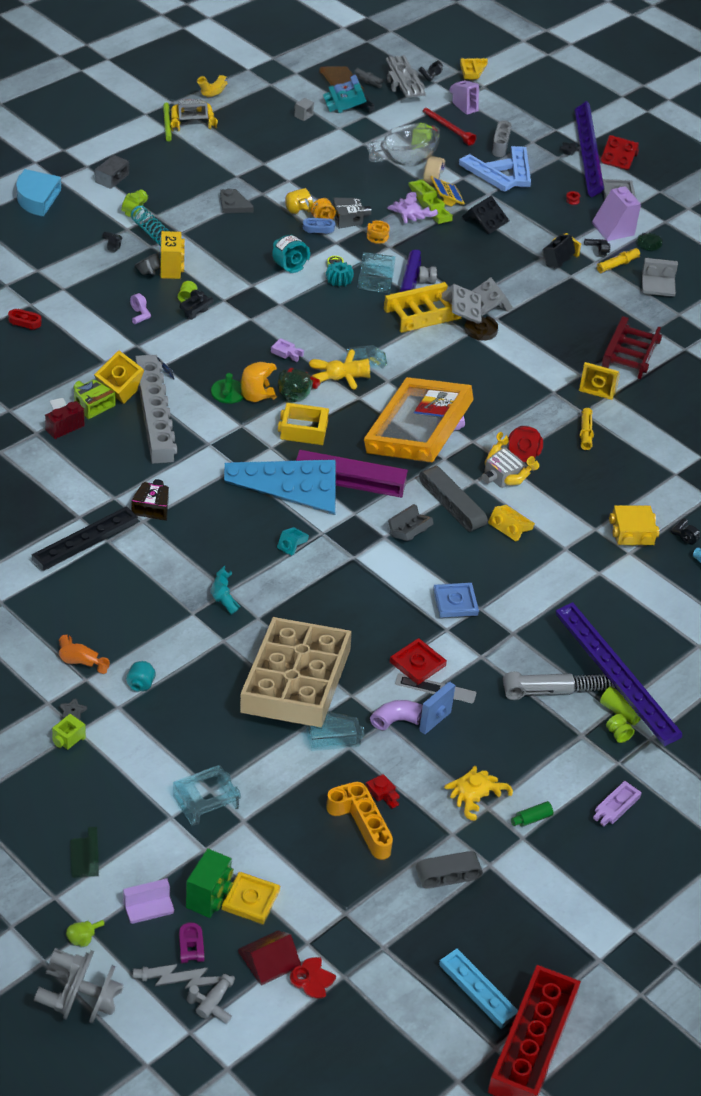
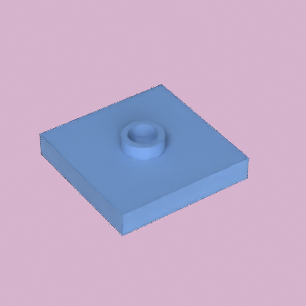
[433,583,479,618]
[419,682,455,735]

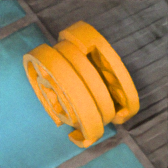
[311,198,336,220]
[367,220,390,243]

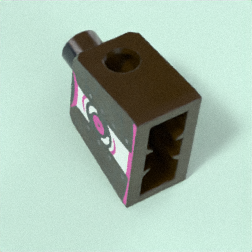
[131,479,169,521]

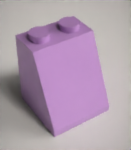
[592,187,641,241]

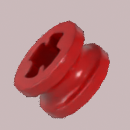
[566,191,580,205]

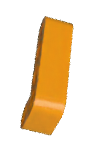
[326,782,393,860]

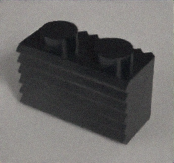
[543,234,576,268]

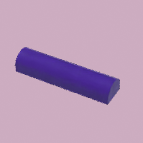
[399,250,421,292]

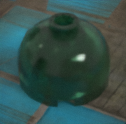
[277,369,314,402]

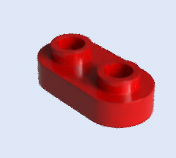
[8,309,42,330]

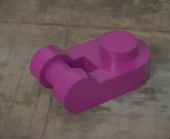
[179,923,204,963]

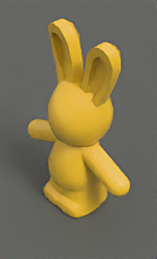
[309,349,371,390]

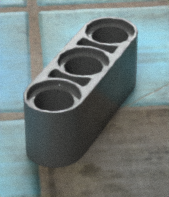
[415,851,483,889]

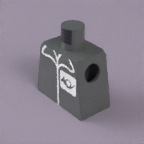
[333,198,371,229]

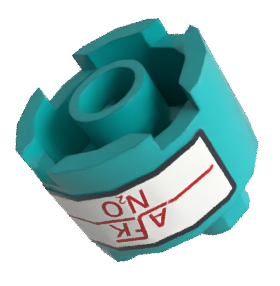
[272,235,310,273]

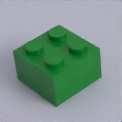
[186,848,234,918]

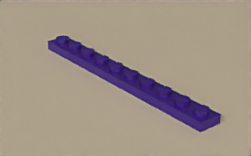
[575,101,604,198]
[556,602,682,747]

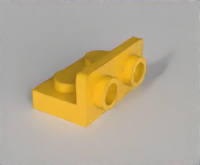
[488,505,535,541]

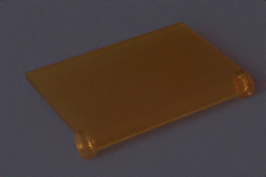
[320,66,364,90]

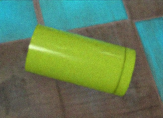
[600,686,641,726]

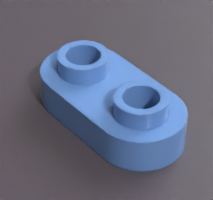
[303,218,335,234]

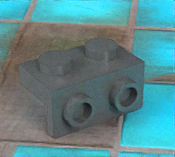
[388,504,434,541]

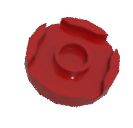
[507,426,543,462]

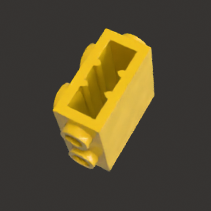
[609,506,659,545]

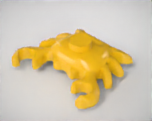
[444,765,513,821]

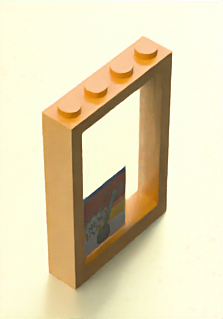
[364,377,474,462]

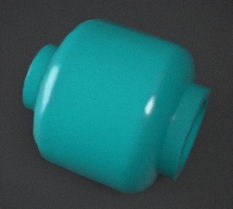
[126,661,156,692]

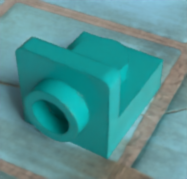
[277,527,309,556]

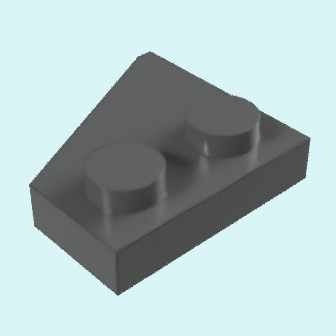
[220,188,254,213]

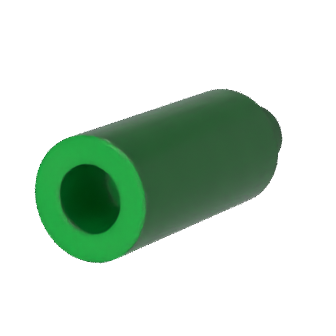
[511,801,554,827]

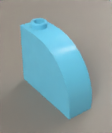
[16,169,61,216]

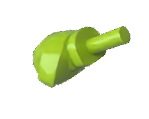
[66,920,105,947]

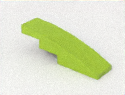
[409,180,452,224]

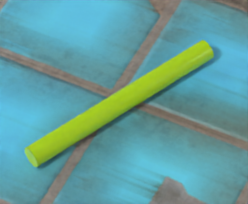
[163,102,172,141]

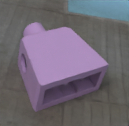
[450,81,479,114]

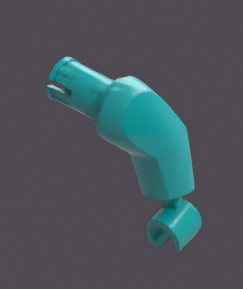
[210,566,241,615]

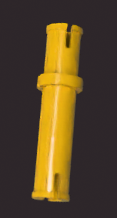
[597,248,640,273]
[580,408,594,450]

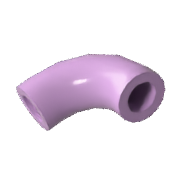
[370,700,423,730]

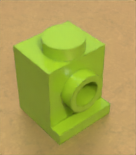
[52,714,86,750]

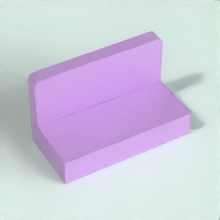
[123,879,174,924]

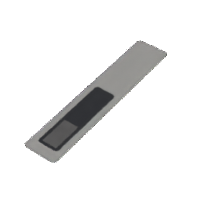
[395,673,476,703]

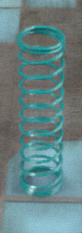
[131,205,169,247]

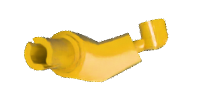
[197,75,228,97]

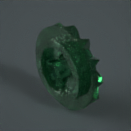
[637,232,663,250]

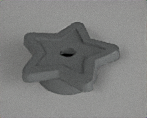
[60,699,87,720]

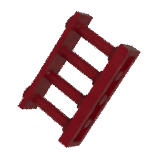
[602,316,662,379]

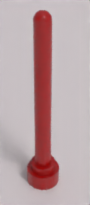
[423,108,476,146]

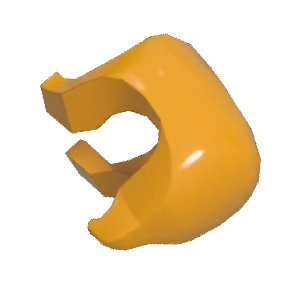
[240,362,277,402]

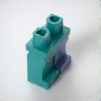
[323,75,367,113]

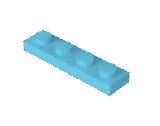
[439,949,518,1029]

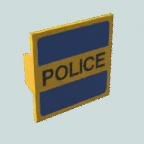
[431,176,465,207]

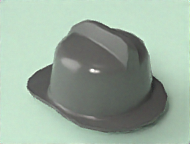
[134,253,161,275]

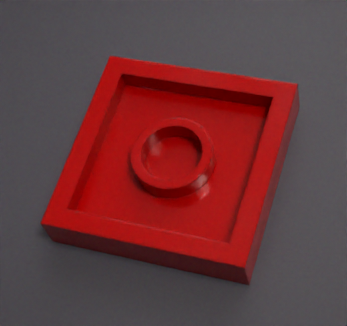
[390,638,447,685]

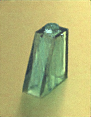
[305,711,364,751]

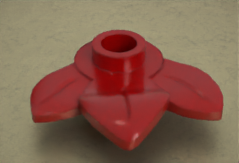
[290,957,336,998]

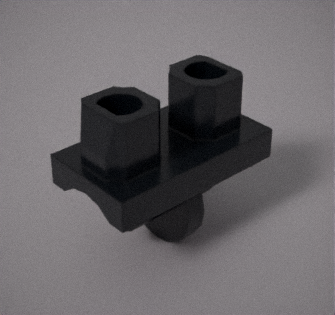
[180,290,213,320]

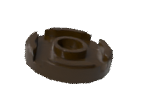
[465,315,498,341]

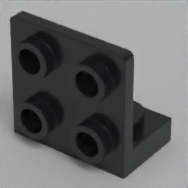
[462,195,509,234]

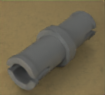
[354,68,384,88]

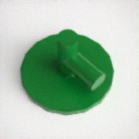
[211,373,244,404]

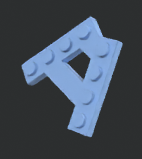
[459,146,531,192]

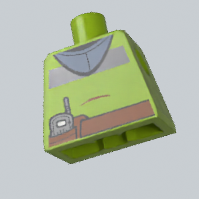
[73,380,116,419]

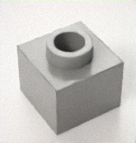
[295,98,314,121]

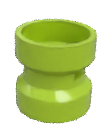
[178,281,198,303]
[606,714,635,743]

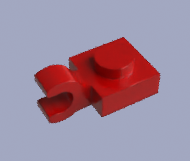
[366,774,400,809]

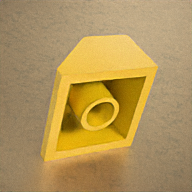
[94,350,144,404]
[579,362,620,400]

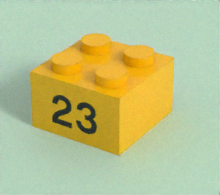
[161,231,185,279]

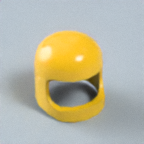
[285,188,314,214]

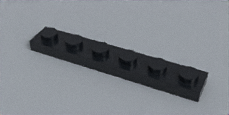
[31,506,138,571]

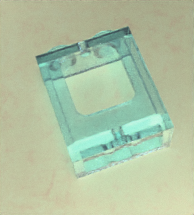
[357,252,396,293]
[173,765,241,827]

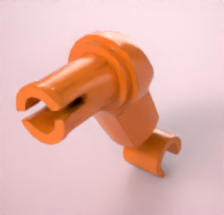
[59,635,110,674]

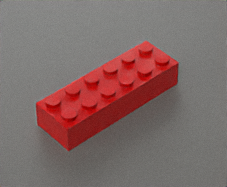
[488,965,581,1096]

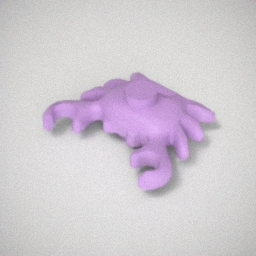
[387,192,438,223]

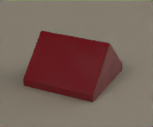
[238,930,301,986]

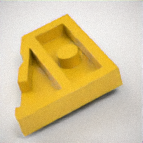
[460,58,488,80]

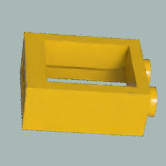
[278,403,329,445]

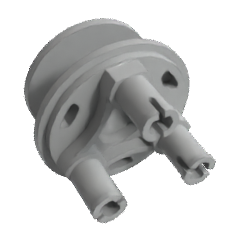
[34,948,124,1023]

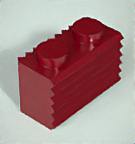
[45,401,85,439]

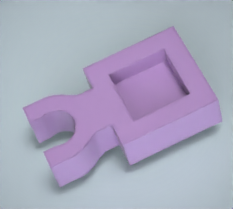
[271,338,304,362]

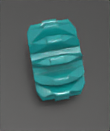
[326,261,354,287]

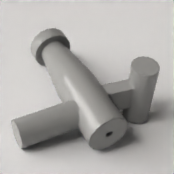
[187,974,234,1024]

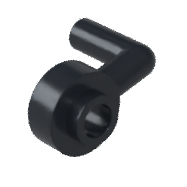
[418,60,443,81]
[102,232,122,252]
[584,239,610,256]
[671,518,701,545]

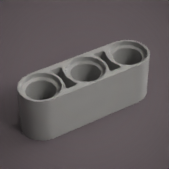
[492,121,511,157]

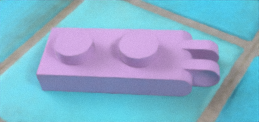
[593,781,642,826]

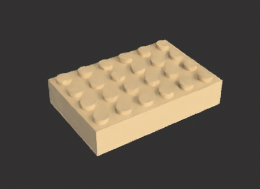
[240,617,351,728]

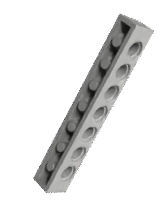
[136,355,177,464]

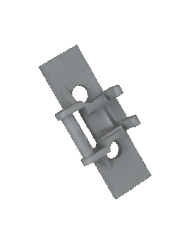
[386,55,426,97]

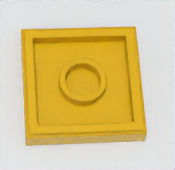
[222,871,280,925]

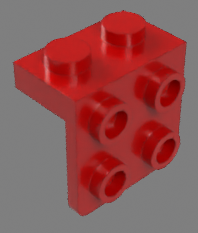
[601,135,639,170]

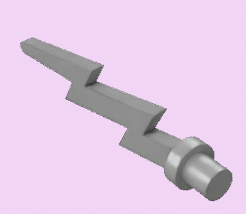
[133,964,235,988]

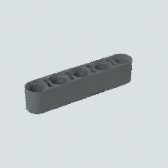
[419,466,488,532]

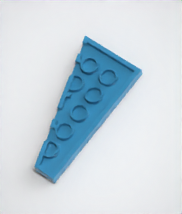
[224,460,336,515]

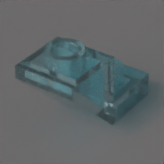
[346,345,387,368]

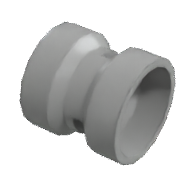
[418,266,437,283]

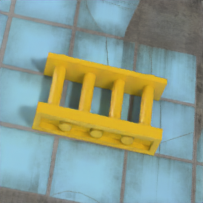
[384,282,461,333]

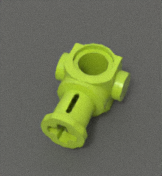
[121,189,148,217]

